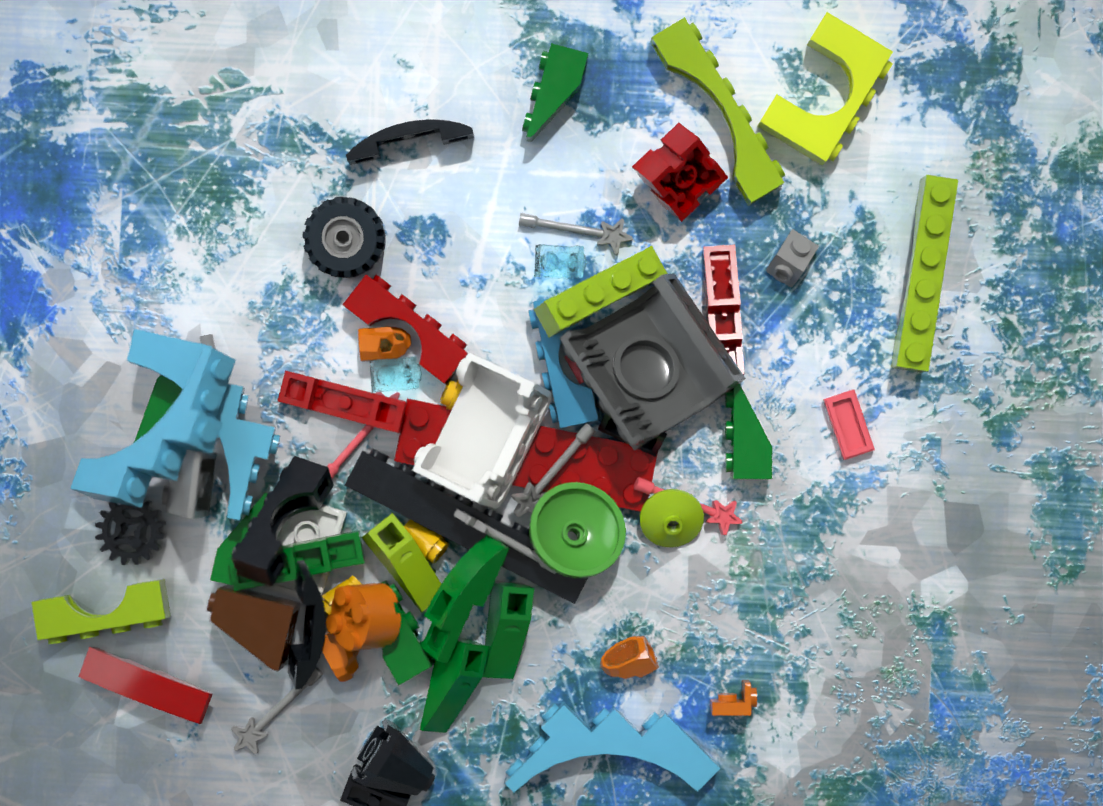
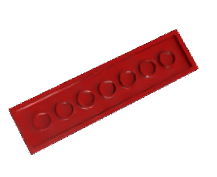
[394,398,658,512]

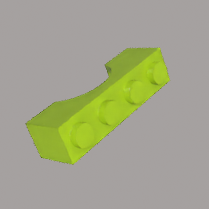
[534,246,667,338]
[31,579,171,644]

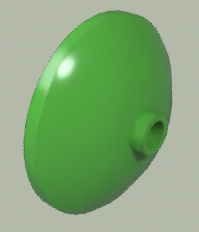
[529,482,626,578]

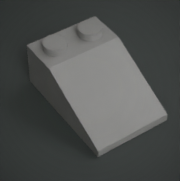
[162,450,217,519]

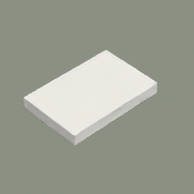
[259,504,347,598]

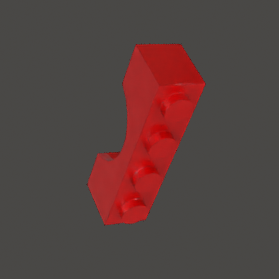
[342,274,468,384]

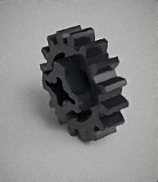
[95,500,167,565]

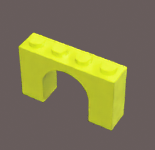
[757,12,893,166]

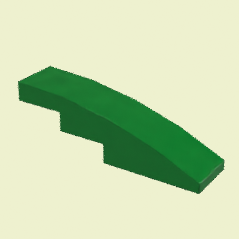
[228,530,365,591]

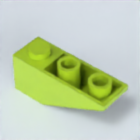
[361,513,441,612]

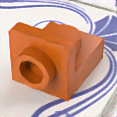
[710,680,757,716]

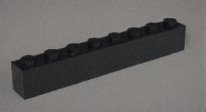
[345,448,588,604]

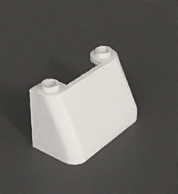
[412,352,552,509]

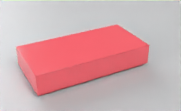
[823,389,875,460]

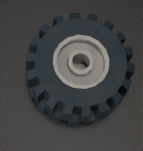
[302,196,386,278]

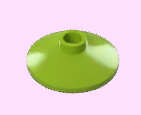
[640,489,704,547]

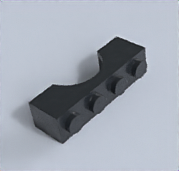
[231,456,334,587]

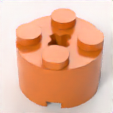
[326,583,401,651]

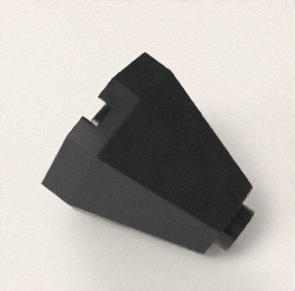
[351,718,435,796]

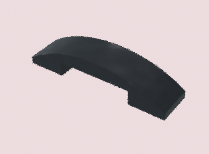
[346,119,474,165]
[288,560,326,689]

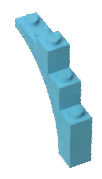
[127,329,280,521]
[70,347,236,508]
[505,701,720,792]

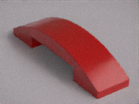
[277,370,407,433]

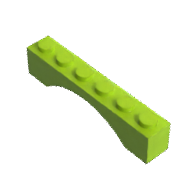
[650,17,785,206]
[891,175,959,373]

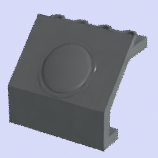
[560,273,746,450]

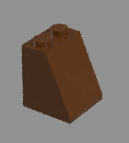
[207,585,301,671]

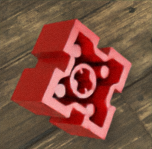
[632,122,728,222]

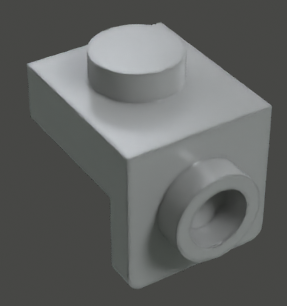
[766,229,819,287]

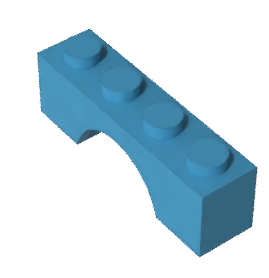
[528,298,598,428]

